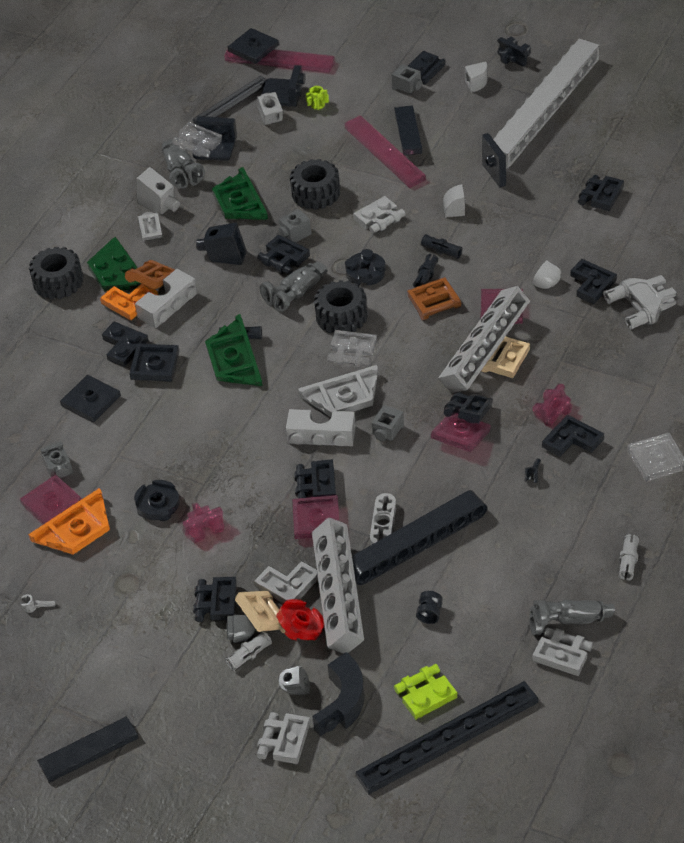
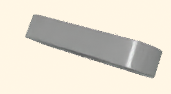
[370,493,396,545]

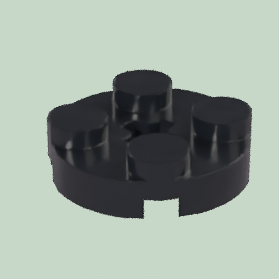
[345,249,386,286]
[134,480,180,521]

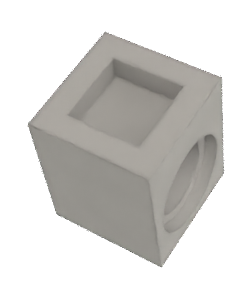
[257,92,283,125]

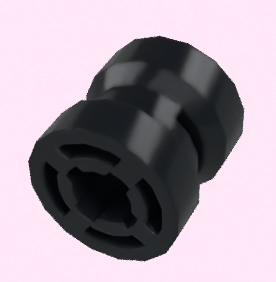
[416,591,443,624]

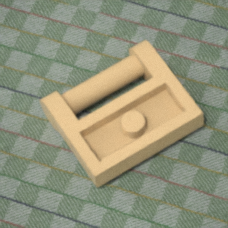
[481,336,530,378]
[235,591,286,633]

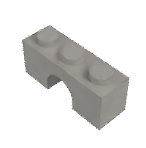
[135,269,197,329]
[286,409,356,446]

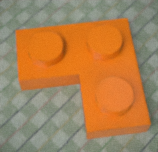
[100,284,159,320]

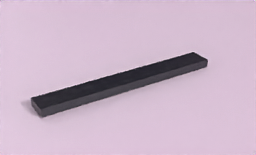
[355,681,538,795]

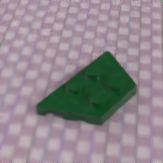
[212,167,268,220]
[87,237,142,292]
[205,314,263,386]

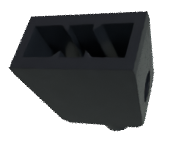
[196,223,247,265]

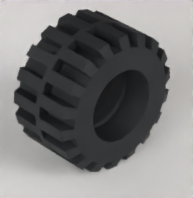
[290,159,341,210]
[29,247,84,300]
[314,280,368,335]

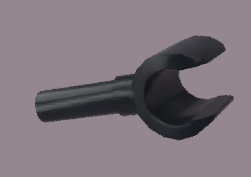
[524,458,541,483]

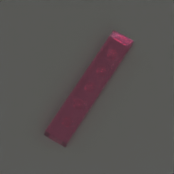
[224,49,335,73]
[345,116,426,188]

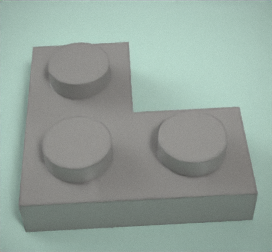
[254,561,318,604]

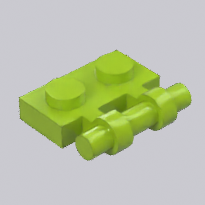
[394,664,457,720]

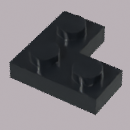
[570,259,617,304]
[102,321,149,367]
[542,414,604,457]

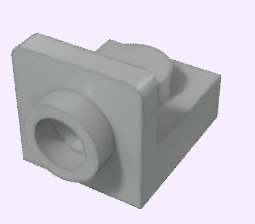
[138,212,162,241]

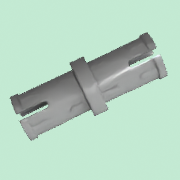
[618,534,639,580]
[225,631,272,671]

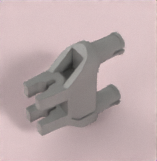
[603,275,677,330]

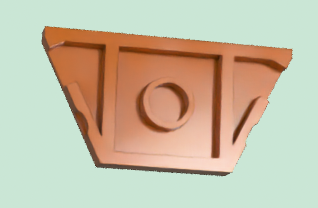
[28,488,110,554]

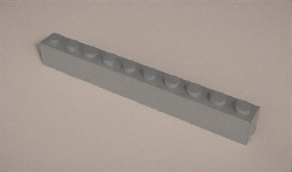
[494,39,599,168]

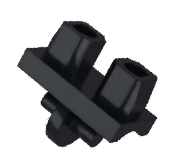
[497,36,531,67]

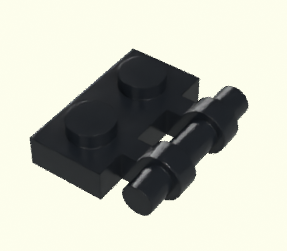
[578,175,624,211]
[257,234,310,275]
[444,392,493,424]
[294,459,336,504]
[193,576,237,622]

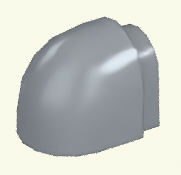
[532,260,561,289]

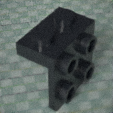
[262,65,306,107]
[192,116,237,161]

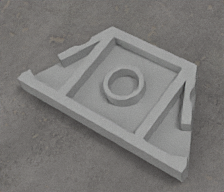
[298,365,378,417]

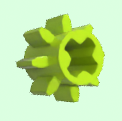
[305,86,329,110]

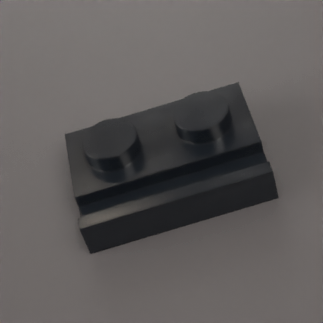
[408,51,446,85]

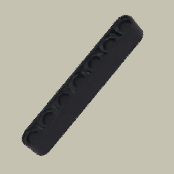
[352,490,488,586]

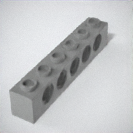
[438,286,530,393]
[312,517,364,653]

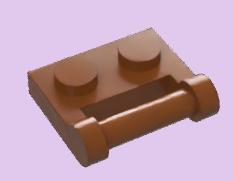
[125,260,175,289]
[407,277,461,320]

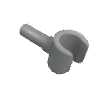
[21,594,55,613]

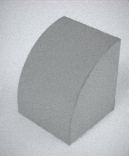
[465,62,487,92]
[443,185,465,218]

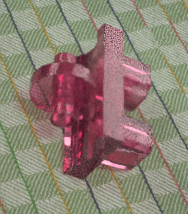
[533,384,572,426]
[182,502,224,543]

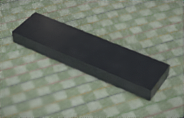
[394,105,422,156]
[37,716,139,783]

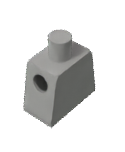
[137,167,180,215]

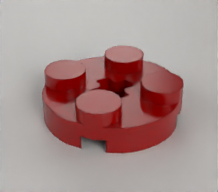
[276,599,324,640]

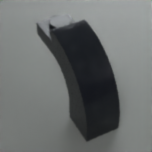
[312,652,365,736]

